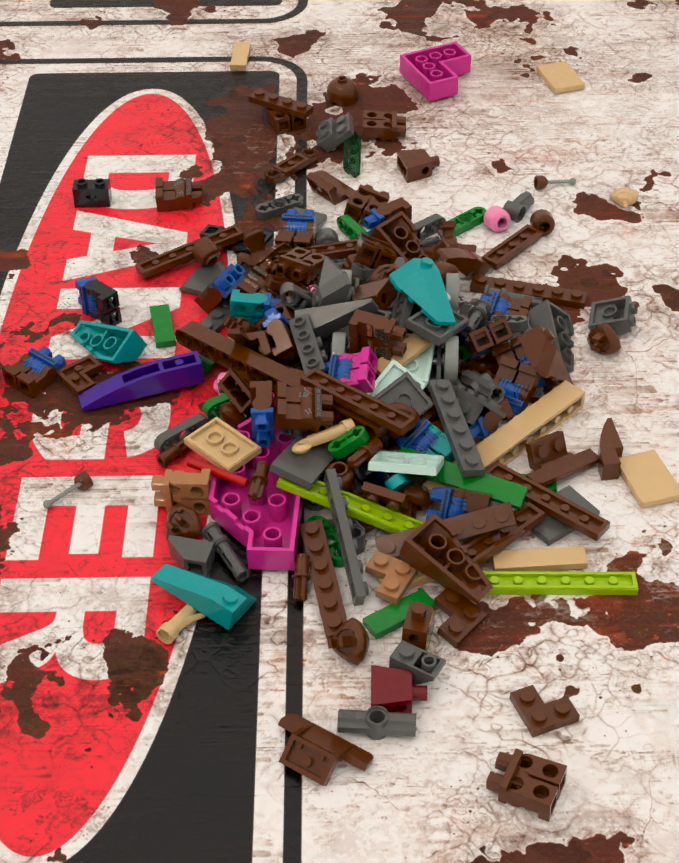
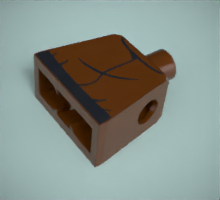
[218,369,256,413]

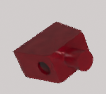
[371,665,427,713]

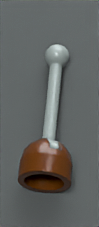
[534,175,576,190]
[43,471,93,509]

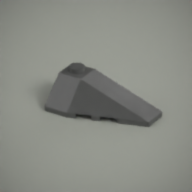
[312,257,352,307]
[295,298,379,338]
[528,299,574,373]

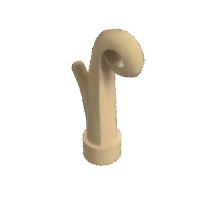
[291,418,356,454]
[156,604,206,644]

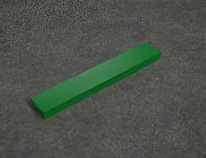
[400,447,528,510]

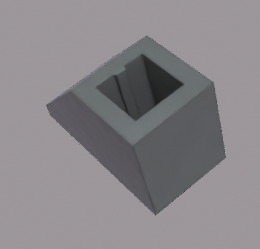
[168,535,215,577]
[389,640,446,685]

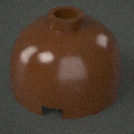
[326,76,358,107]

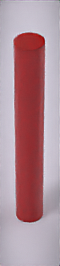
[187,458,250,487]

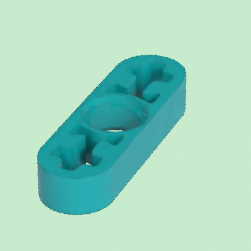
[384,473,414,492]

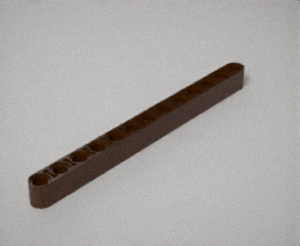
[175,321,390,441]

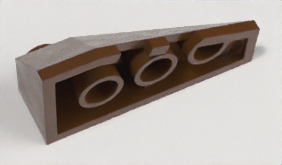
[370,211,429,263]
[519,324,574,385]
[399,513,493,603]

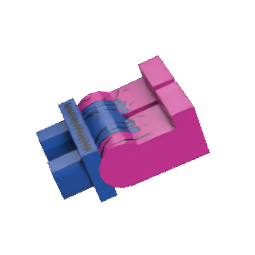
[324,346,378,393]

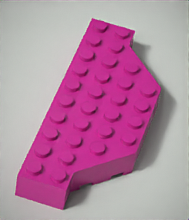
[208,393,312,571]

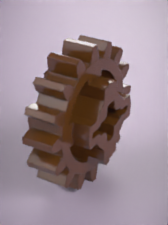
[222,314,258,333]

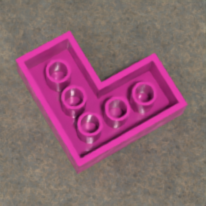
[400,41,471,101]

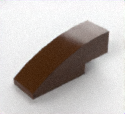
[436,248,491,277]
[598,418,623,481]

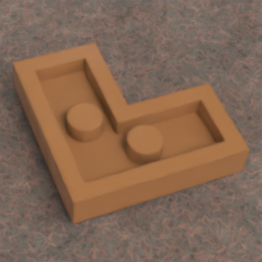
[365,551,418,605]

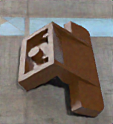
[306,170,356,205]
[227,329,285,366]
[525,431,599,486]
[278,713,373,786]

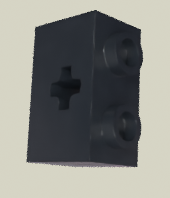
[72,178,112,208]

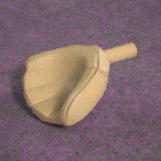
[611,187,639,208]

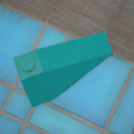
[388,257,456,326]
[70,320,147,364]
[151,564,257,631]

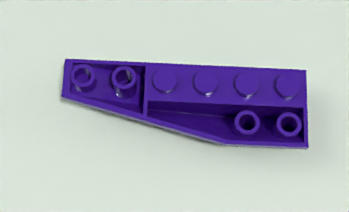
[78,351,205,412]

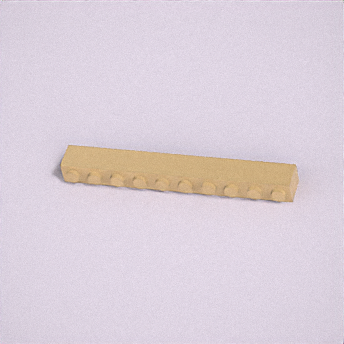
[422,380,585,510]

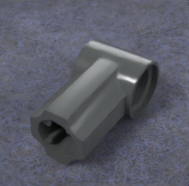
[503,191,534,221]

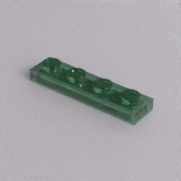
[343,131,361,178]

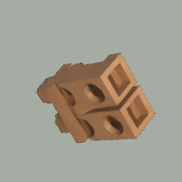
[151,468,212,515]

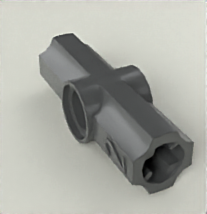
[459,370,505,404]
[337,706,417,740]

